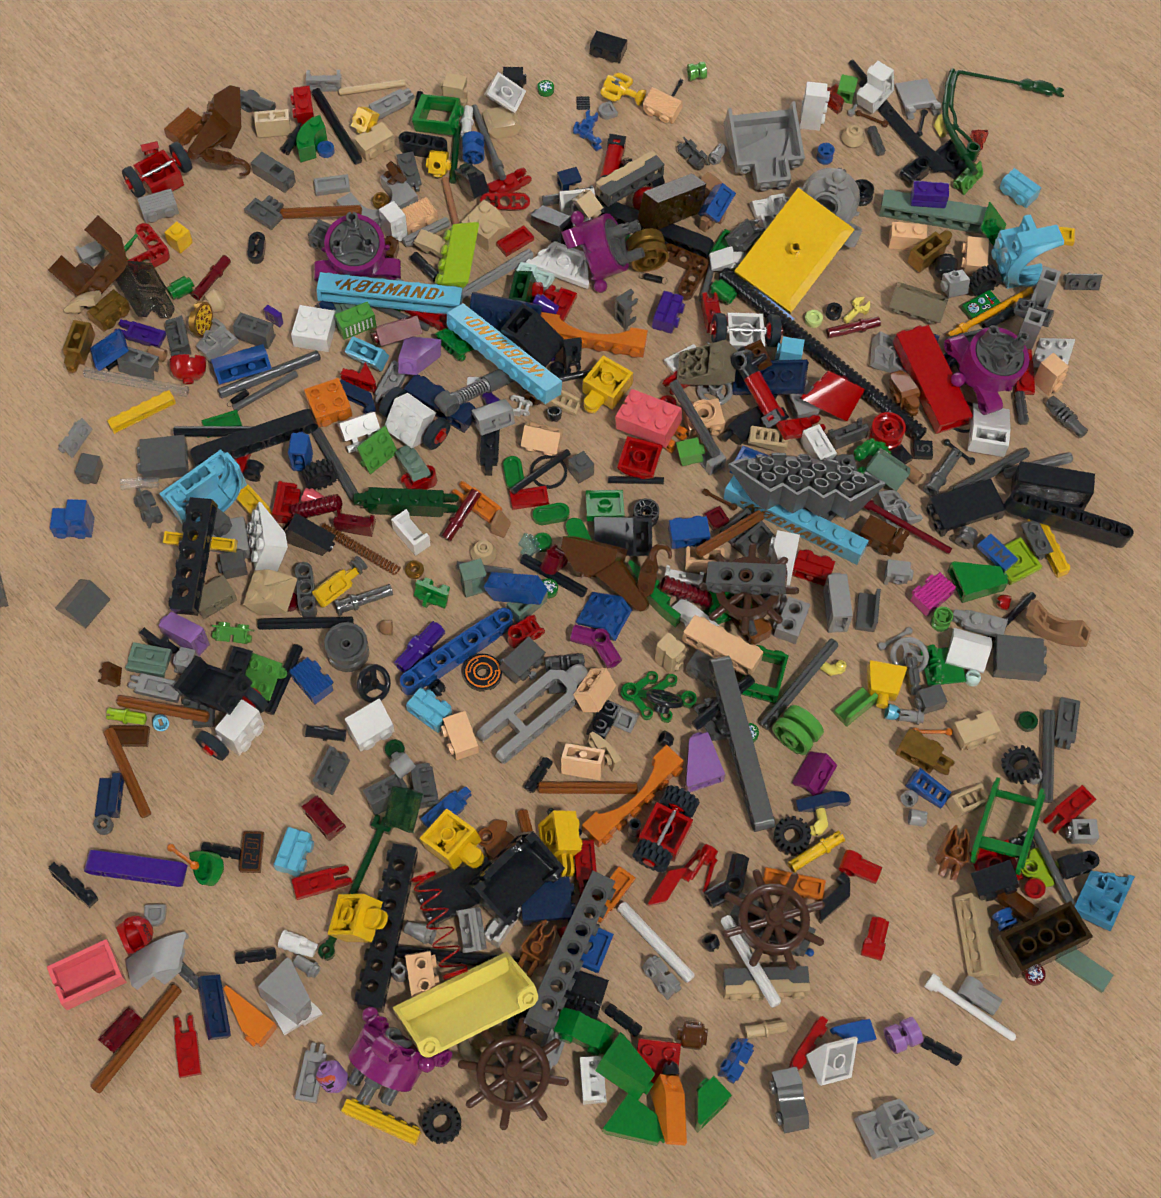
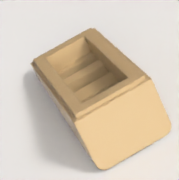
[541,390,583,416]
[748,426,788,453]
[946,783,989,818]

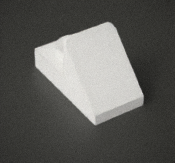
[709,247,745,271]

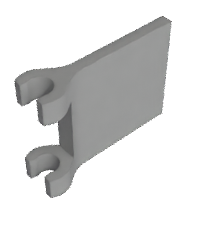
[895,78,942,120]

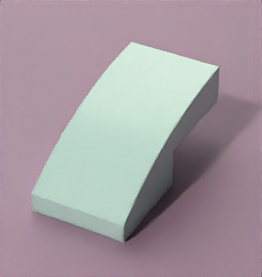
[514,262,555,291]

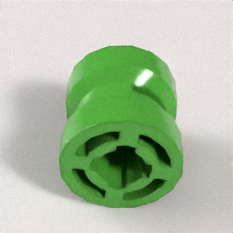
[687,61,707,81]
[931,607,953,632]

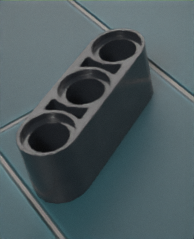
[399,131,448,158]

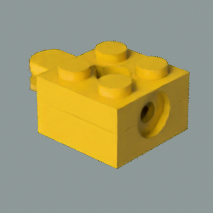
[582,355,633,413]
[419,808,484,871]
[538,810,582,877]
[327,894,388,942]

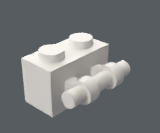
[337,412,380,453]

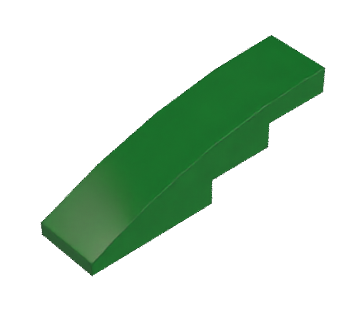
[627,560,681,628]

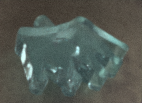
[518,533,541,556]

